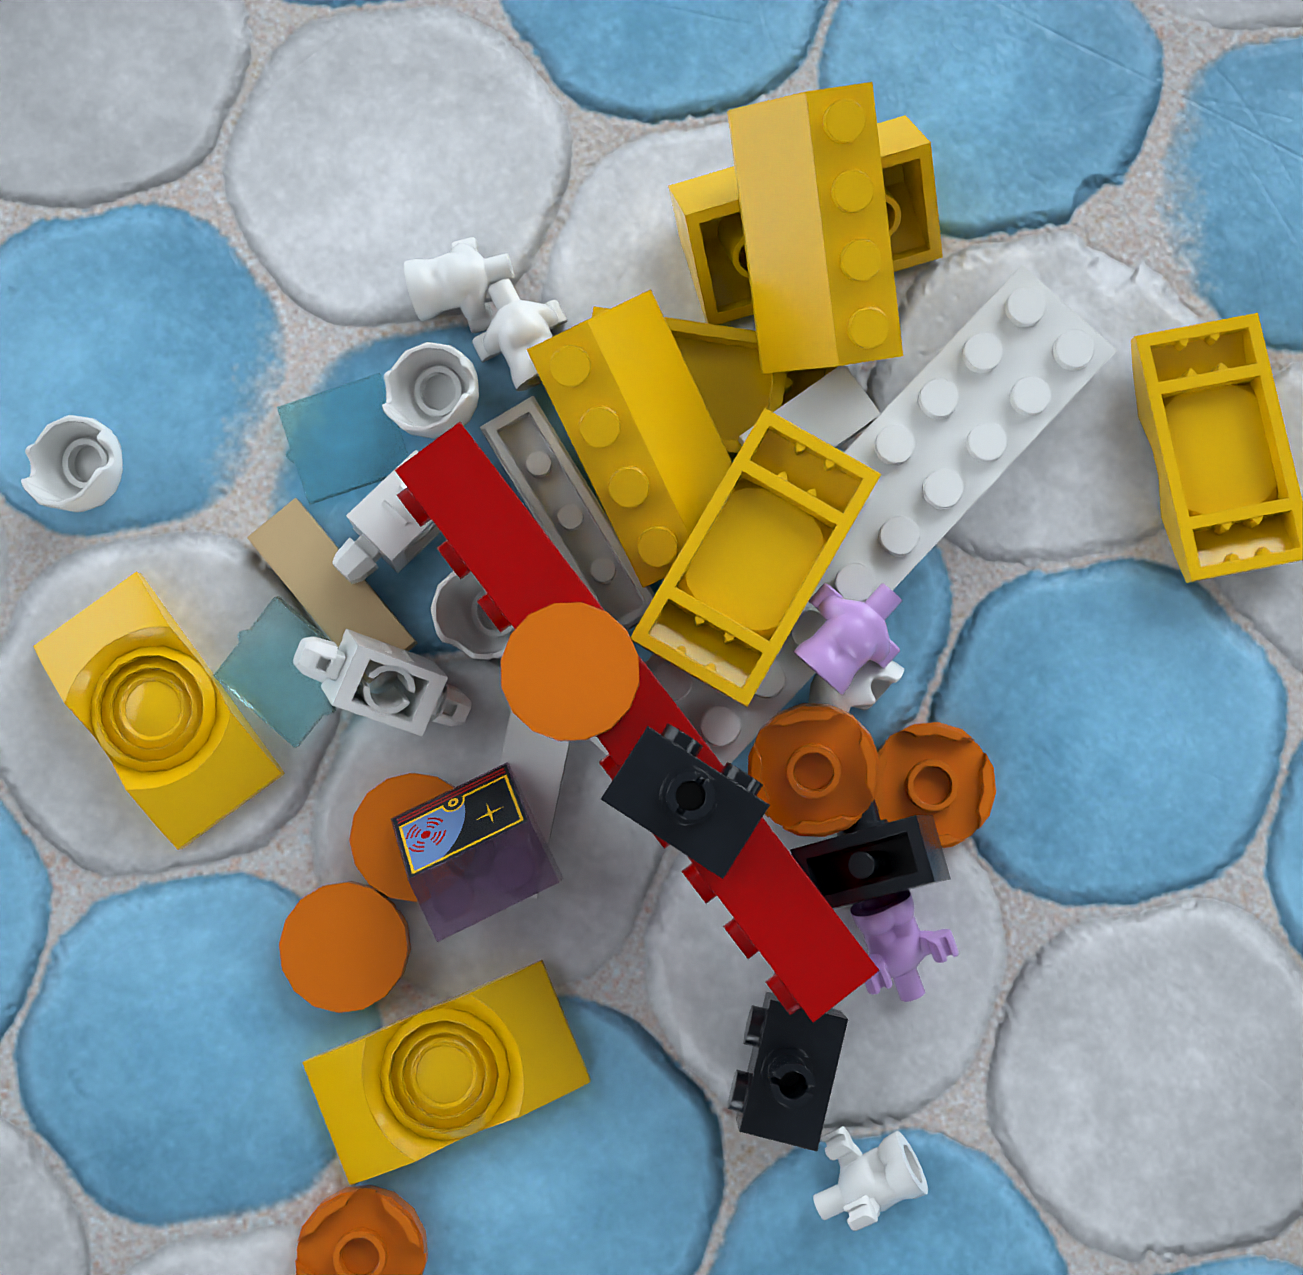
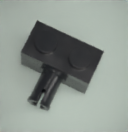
[601,723,770,879]
[790,798,951,910]
[728,992,848,1152]

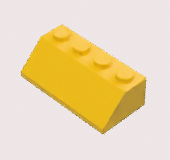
[727,82,903,374]
[668,115,943,325]
[527,289,732,588]

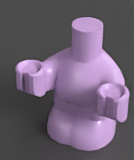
[793,583,902,695]
[850,890,959,1002]

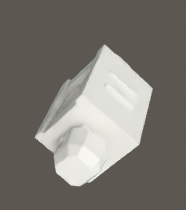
[332,450,441,584]
[293,629,472,736]

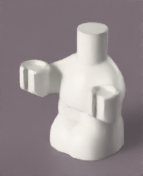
[404,237,514,333]
[472,278,567,392]
[813,1126,928,1231]

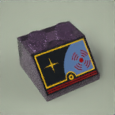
[391,762,564,942]

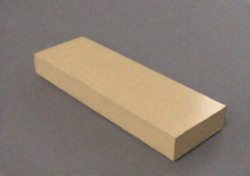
[247,498,418,683]

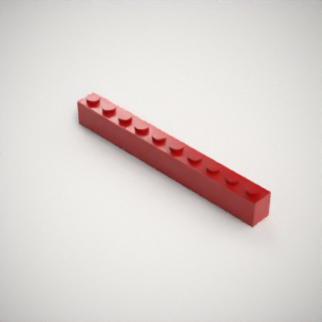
[395,422,880,1023]

